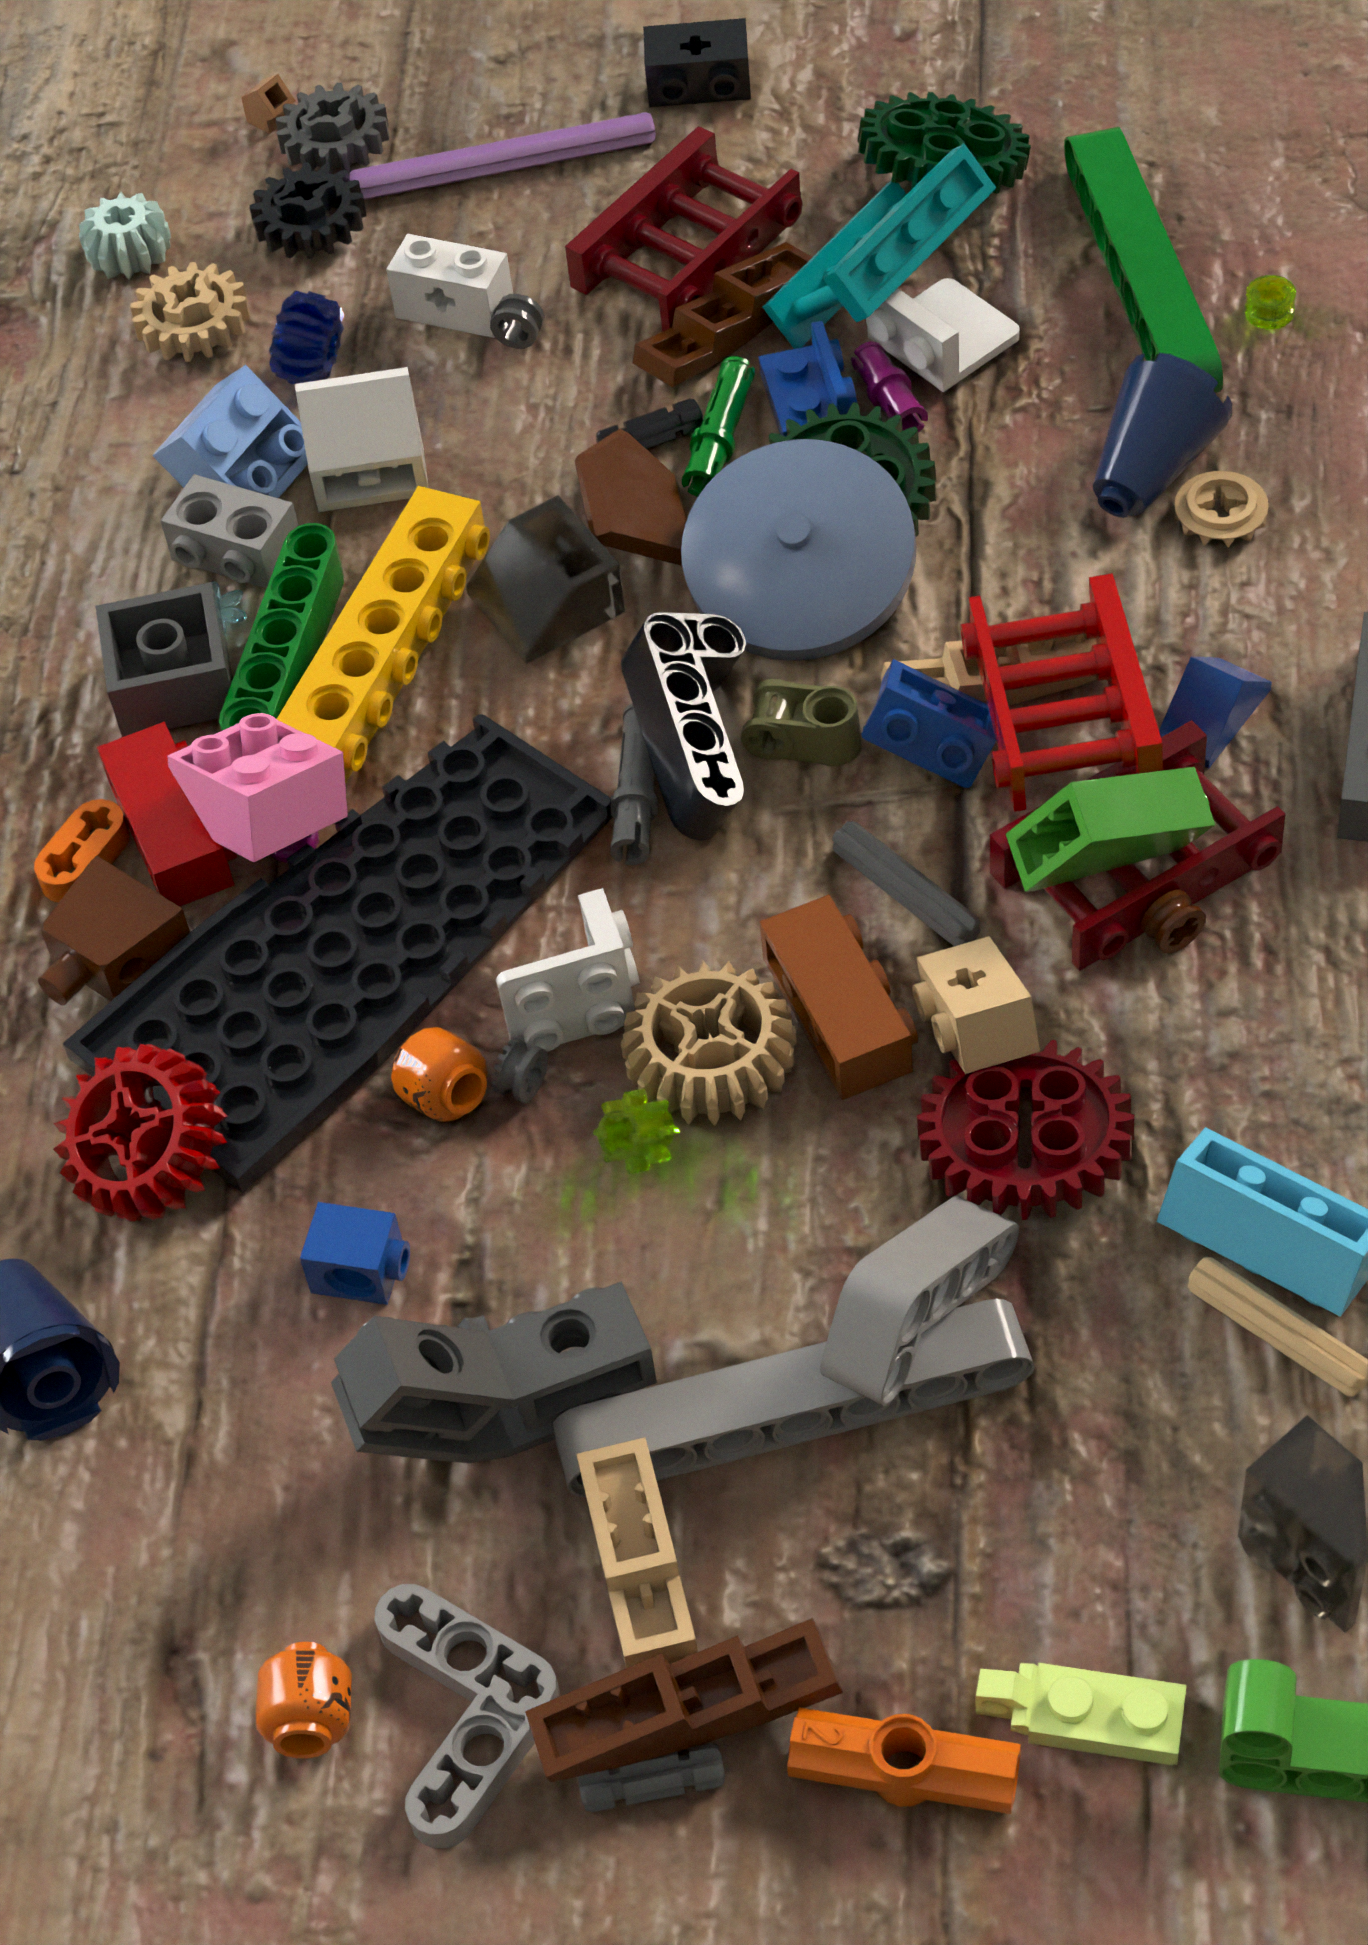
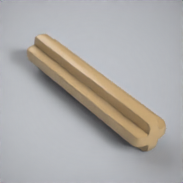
[1188,1257,1368,1397]

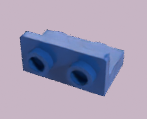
[758,321,857,437]
[861,659,997,788]

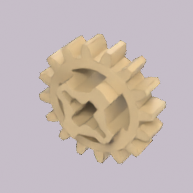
[130,262,250,362]

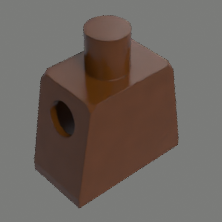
[38,856,190,1006]

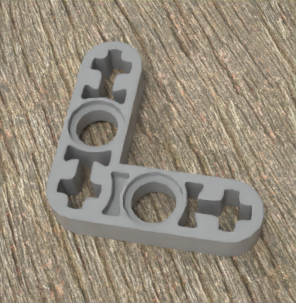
[375,1584,560,1849]

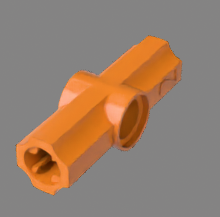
[787,1707,1021,1814]

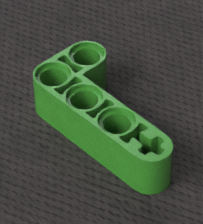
[1219,1659,1368,1803]

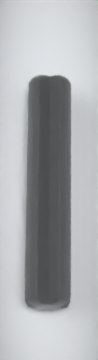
[832,821,981,946]

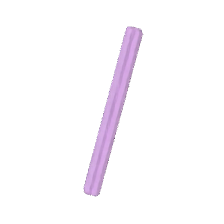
[349,112,656,200]

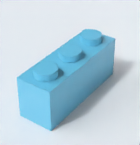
[1156,1127,1368,1317]

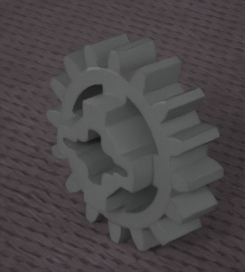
[276,83,390,173]

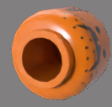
[391,1027,488,1122]
[256,1642,352,1759]

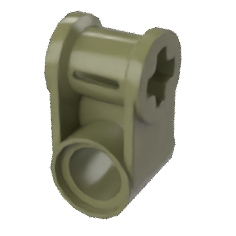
[740,679,862,766]

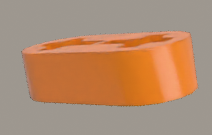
[34,799,129,903]

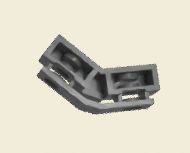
[331,1281,657,1464]

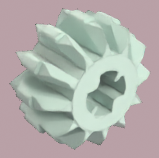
[79,192,171,280]

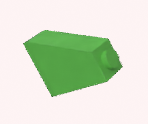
[1006,767,1215,892]

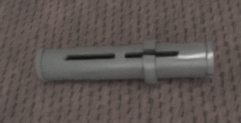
[610,704,659,865]

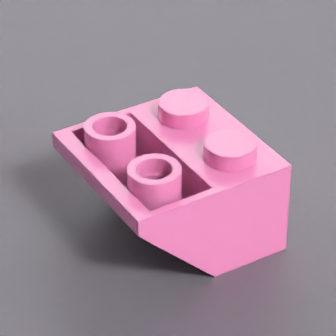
[167,713,348,862]

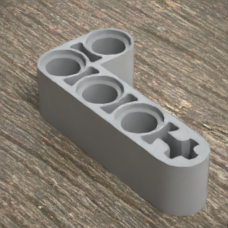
[820,1196,1019,1406]

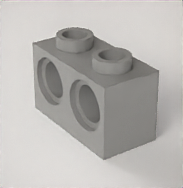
[161,474,298,588]

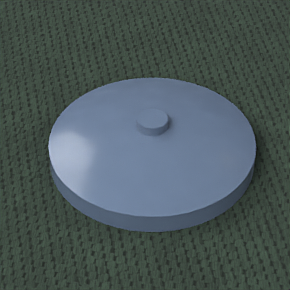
[681,439,917,661]

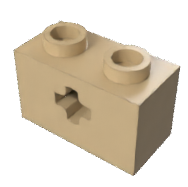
[912,936,1040,1074]

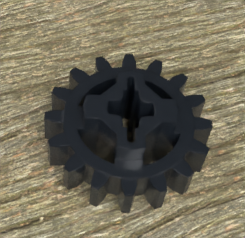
[250,163,367,259]

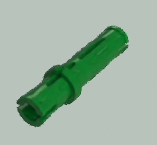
[681,356,755,497]

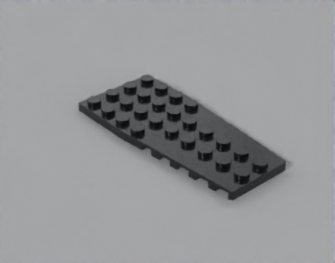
[62,714,613,1193]

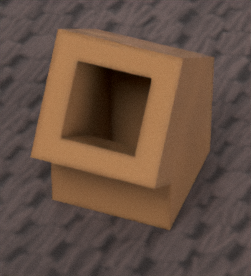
[241,74,296,134]

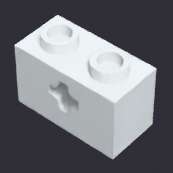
[386,234,513,338]

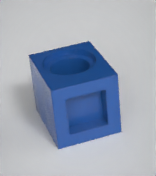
[300,1202,410,1305]

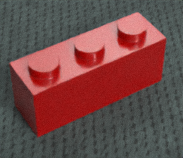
[97,721,237,906]

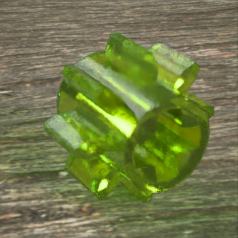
[593,1089,680,1174]

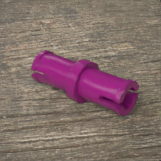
[851,341,928,433]

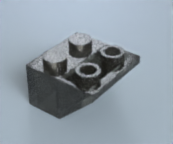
[466,495,626,664]
[1238,1415,1368,1633]

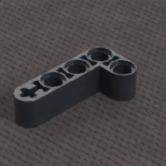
[621,612,746,841]

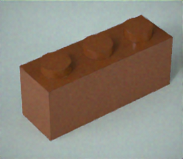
[760,894,918,1100]

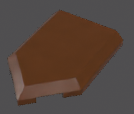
[574,429,687,566]

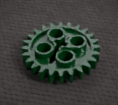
[857,92,1031,194]
[768,402,936,537]

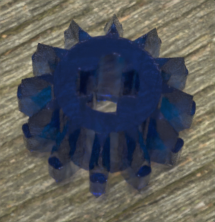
[269,290,344,385]

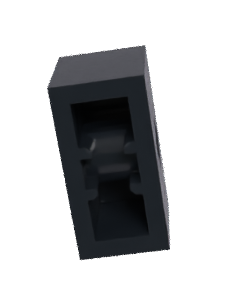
[643,18,751,107]

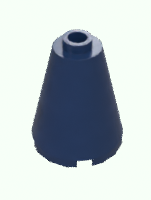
[1092,353,1232,518]
[0,1259,120,1441]

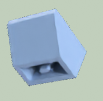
[152,365,308,498]

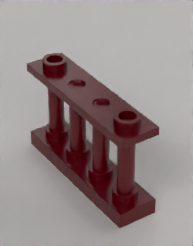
[565,126,803,332]
[990,720,1286,971]

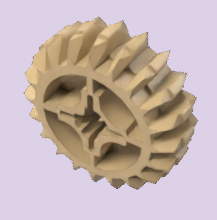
[621,960,797,1126]

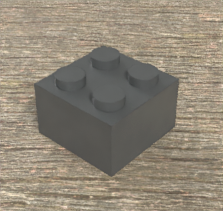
[95,582,233,737]

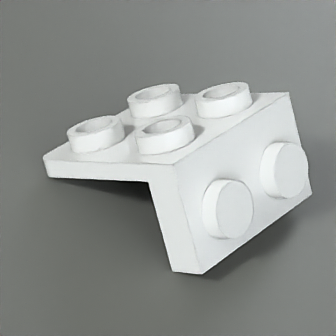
[866,278,1020,392]
[496,888,640,1052]

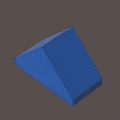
[1159,656,1272,768]

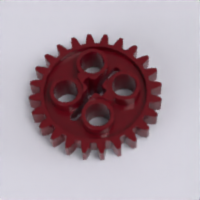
[917,1040,1134,1220]

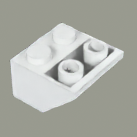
[295,367,429,512]

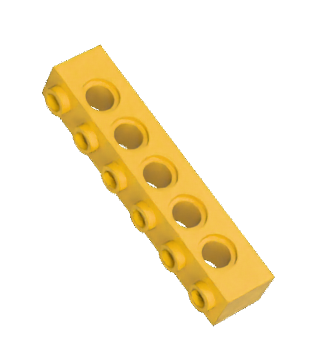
[276,486,490,784]

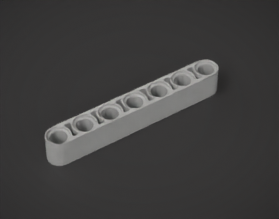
[552,1299,1035,1497]

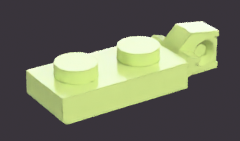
[975,1663,1187,1765]

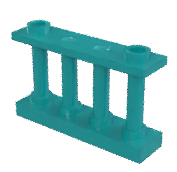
[762,144,996,349]

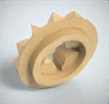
[1174,471,1269,548]

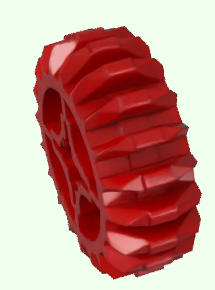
[53,1044,228,1222]

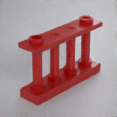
[960,573,1163,812]

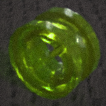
[1245,275,1296,330]

